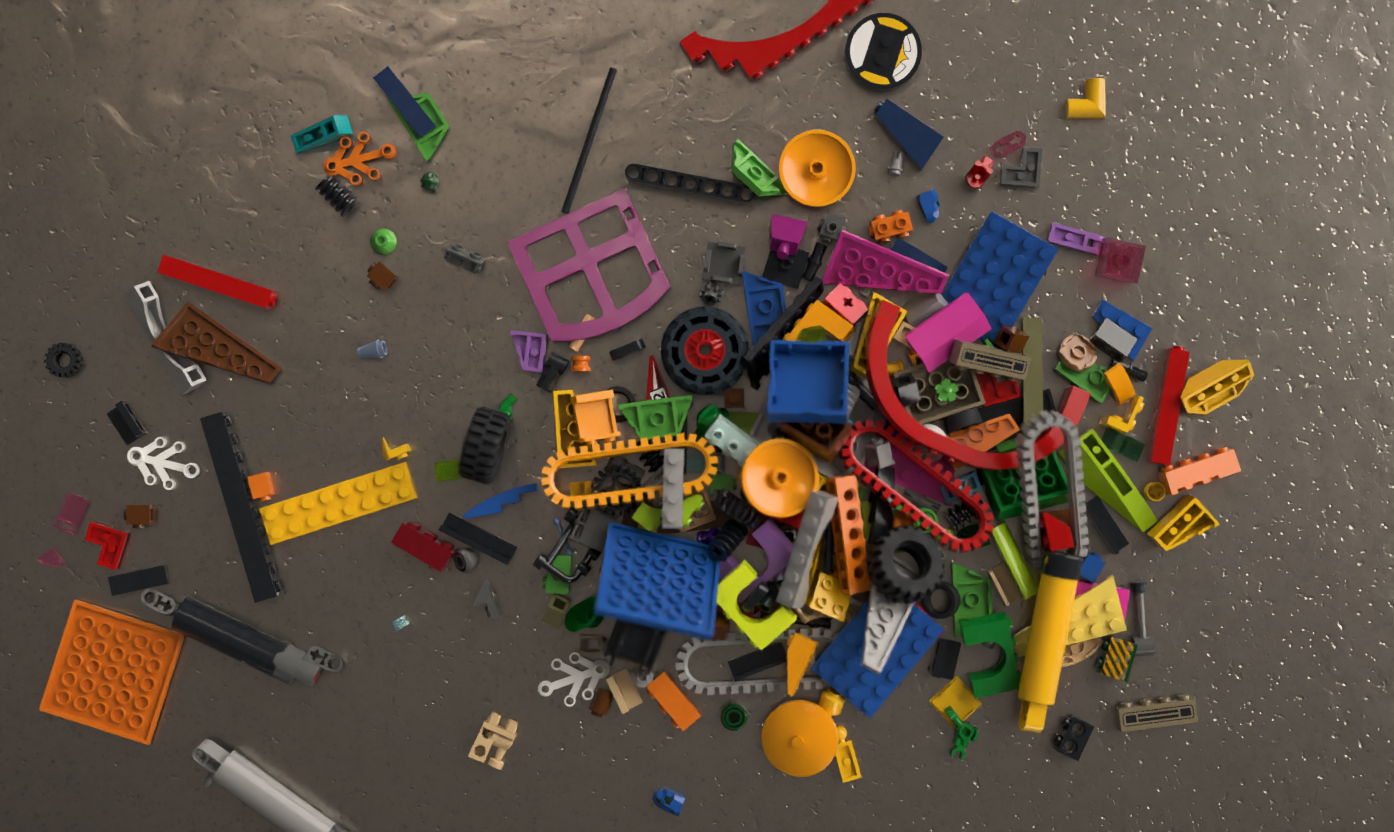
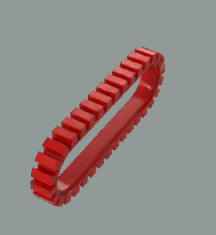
[839,419,994,553]

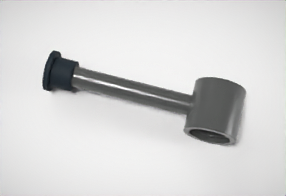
[1131,582,1155,656]

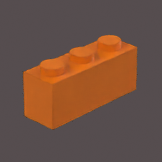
[646,670,701,731]

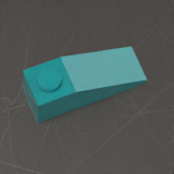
[290,115,353,154]

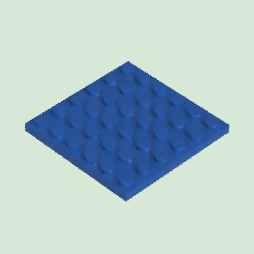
[594,521,720,640]

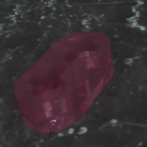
[991,131,1026,158]

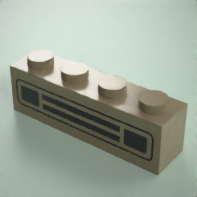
[949,339,1031,382]
[1115,695,1198,732]

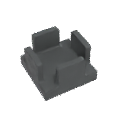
[702,241,746,286]

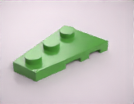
[1054,360,1112,404]

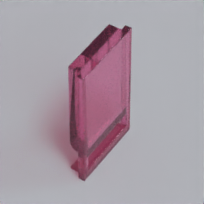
[53,492,90,535]

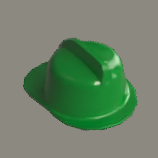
[694,404,729,444]
[565,596,605,632]

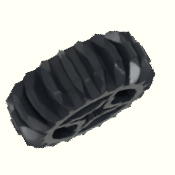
[591,464,643,516]
[714,489,764,530]

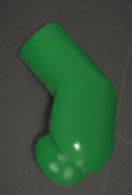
[499,393,517,421]

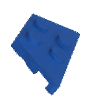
[742,271,786,345]

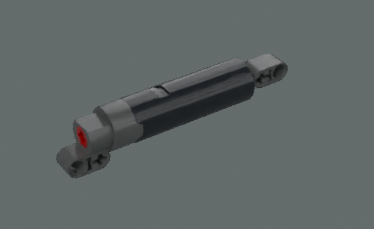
[141,589,343,687]

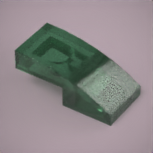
[1102,428,1145,462]

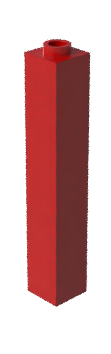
[157,254,277,310]
[1147,345,1190,465]

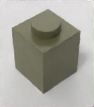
[542,594,571,629]

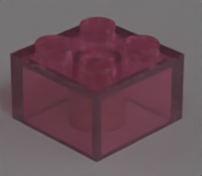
[1095,238,1146,284]

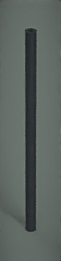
[561,67,617,214]

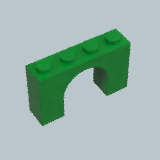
[959,612,1021,699]

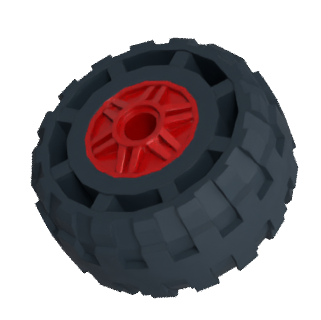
[661,306,749,395]

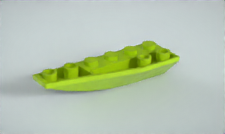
[1058,428,1158,532]

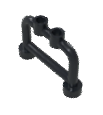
[533,507,601,583]

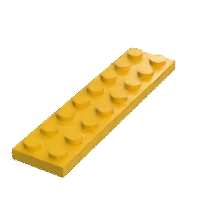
[259,462,418,545]

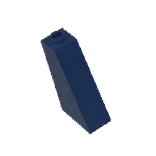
[874,99,944,171]

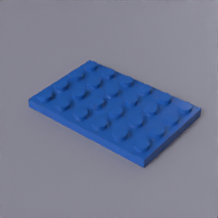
[942,211,1059,348]
[810,599,945,718]

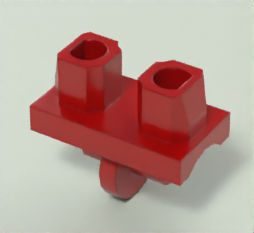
[964,156,994,189]

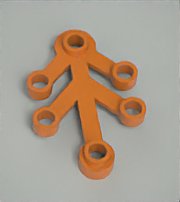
[323,131,396,185]

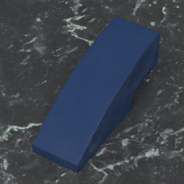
[891,238,948,273]

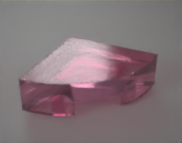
[37,547,65,567]

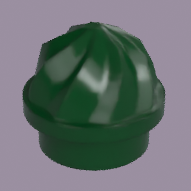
[420,172,439,190]

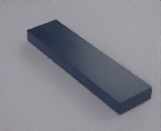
[373,66,436,139]

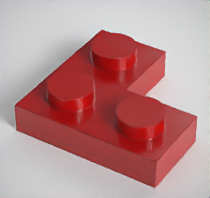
[975,371,1022,407]
[84,522,129,570]

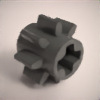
[699,281,723,305]

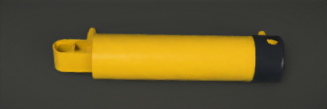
[1017,550,1083,733]

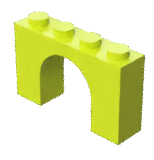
[716,559,797,650]

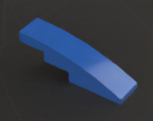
[463,483,539,519]

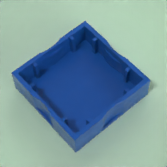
[768,340,849,423]

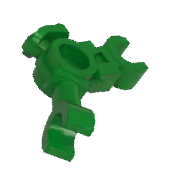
[944,706,978,760]

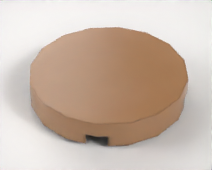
[1059,334,1097,371]

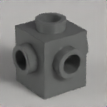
[817,212,846,243]

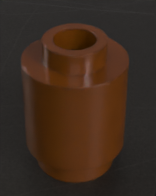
[589,688,613,718]

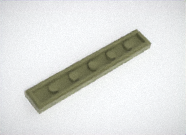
[1022,318,1043,432]

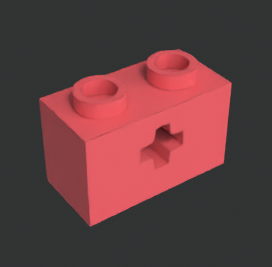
[823,283,868,326]

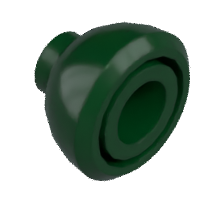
[721,704,748,731]

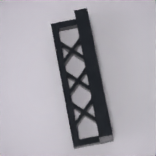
[439,512,518,565]

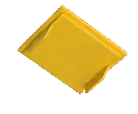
[929,675,982,729]

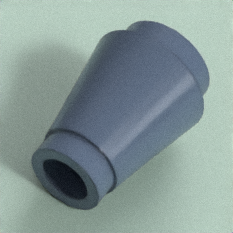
[357,339,387,359]

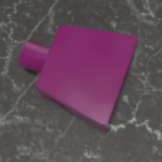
[769,214,808,259]

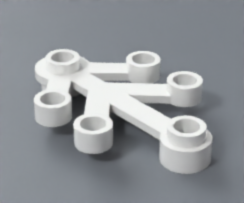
[127,437,200,490]
[538,652,610,707]

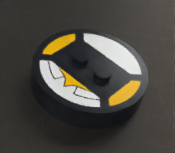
[844,13,922,92]

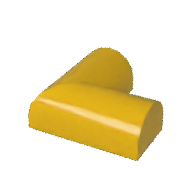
[1066,78,1105,119]

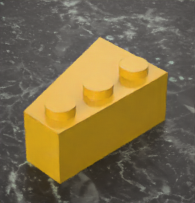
[1147,494,1220,551]

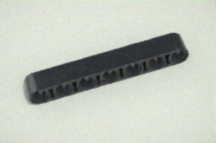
[625,164,755,205]

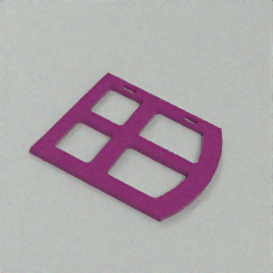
[507,188,671,342]

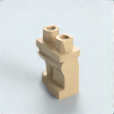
[468,712,518,770]

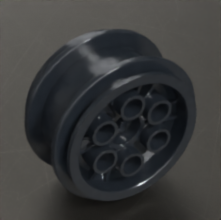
[603,619,667,677]

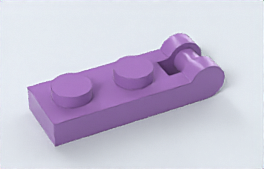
[1047,223,1104,256]

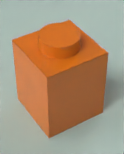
[247,472,275,502]

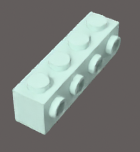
[705,414,760,467]

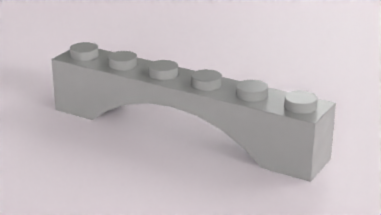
[125,281,206,395]
[776,491,838,609]

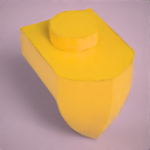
[381,437,412,461]

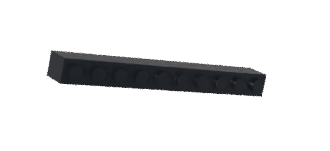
[200,412,282,603]

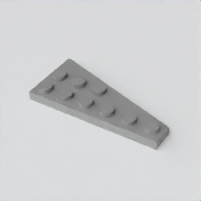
[861,555,919,674]

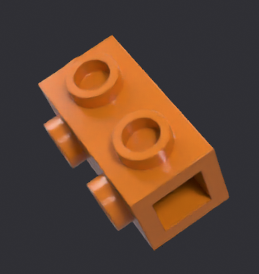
[868,210,913,244]

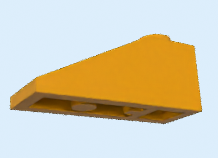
[787,632,819,696]

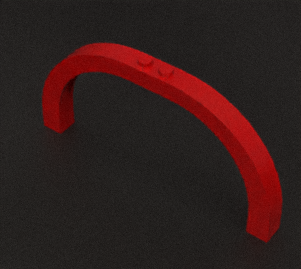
[864,300,1091,470]

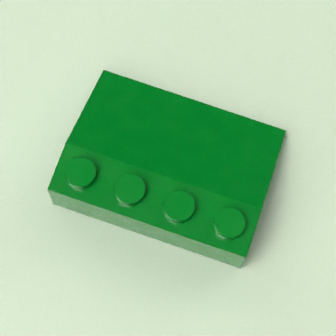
[981,451,1069,522]

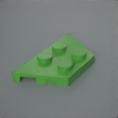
[387,93,450,161]
[731,139,788,196]
[618,394,693,440]
[951,563,993,637]

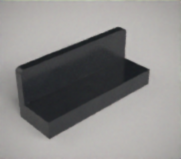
[1084,496,1129,555]
[728,642,787,681]

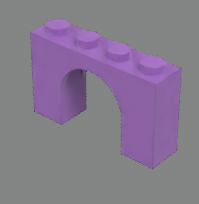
[719,518,794,603]

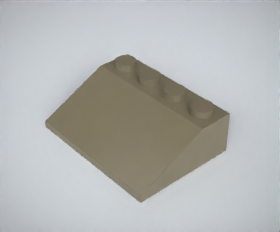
[893,359,985,425]

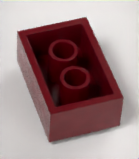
[390,521,456,573]

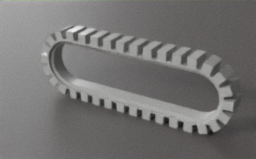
[1016,411,1089,573]
[676,627,838,695]

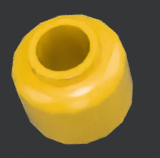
[818,687,845,717]

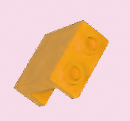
[571,390,621,445]

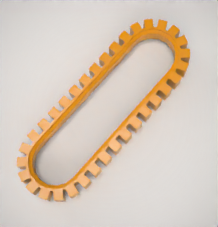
[541,433,718,510]

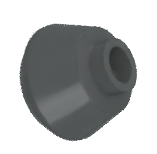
[453,548,478,573]

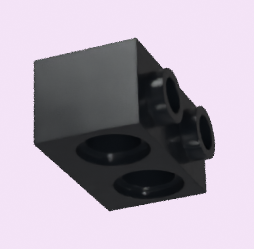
[1053,714,1095,761]

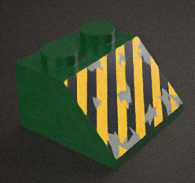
[1096,635,1138,682]

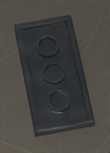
[978,389,1056,441]

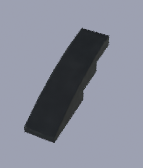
[867,465,895,545]

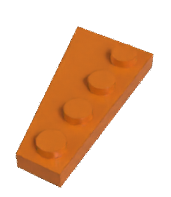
[946,414,1020,471]

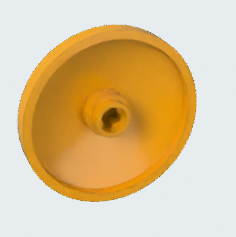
[779,130,856,207]
[741,439,819,517]
[761,700,839,777]

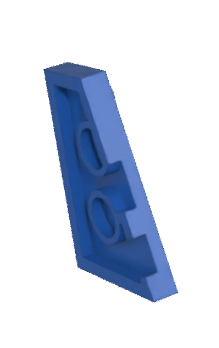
[1092,300,1152,362]

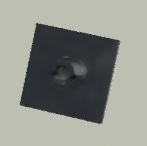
[762,249,810,289]

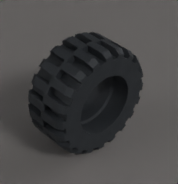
[458,407,511,485]
[867,525,945,604]

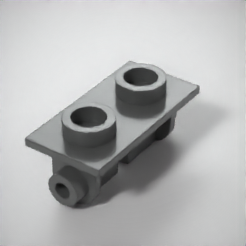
[444,244,486,273]

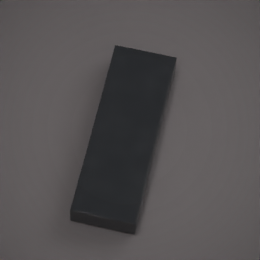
[108,565,170,596]

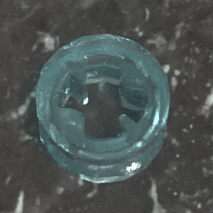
[390,615,410,632]

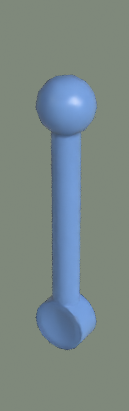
[553,518,573,555]

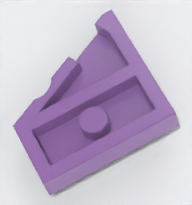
[510,330,548,373]

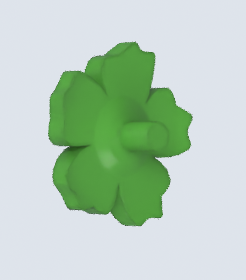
[935,379,959,402]

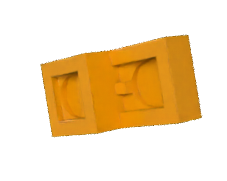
[1104,363,1136,405]

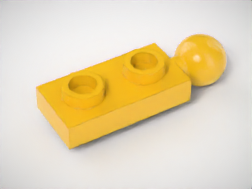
[835,725,862,783]

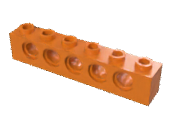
[826,475,871,595]

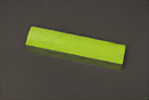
[989,521,1039,600]

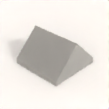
[902,292,948,328]

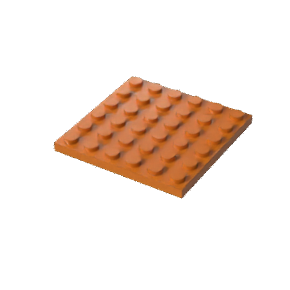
[39,599,185,745]

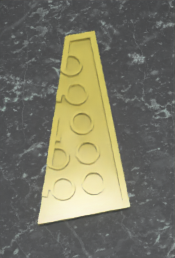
[1013,574,1127,657]

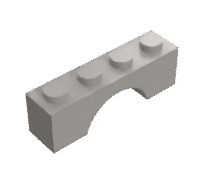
[662,449,684,529]

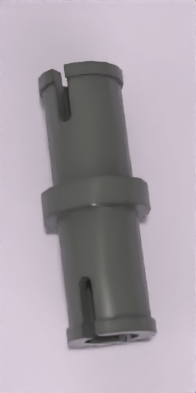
[903,488,941,515]

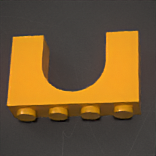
[769,300,855,360]

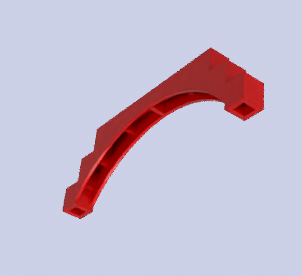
[679,0,874,81]

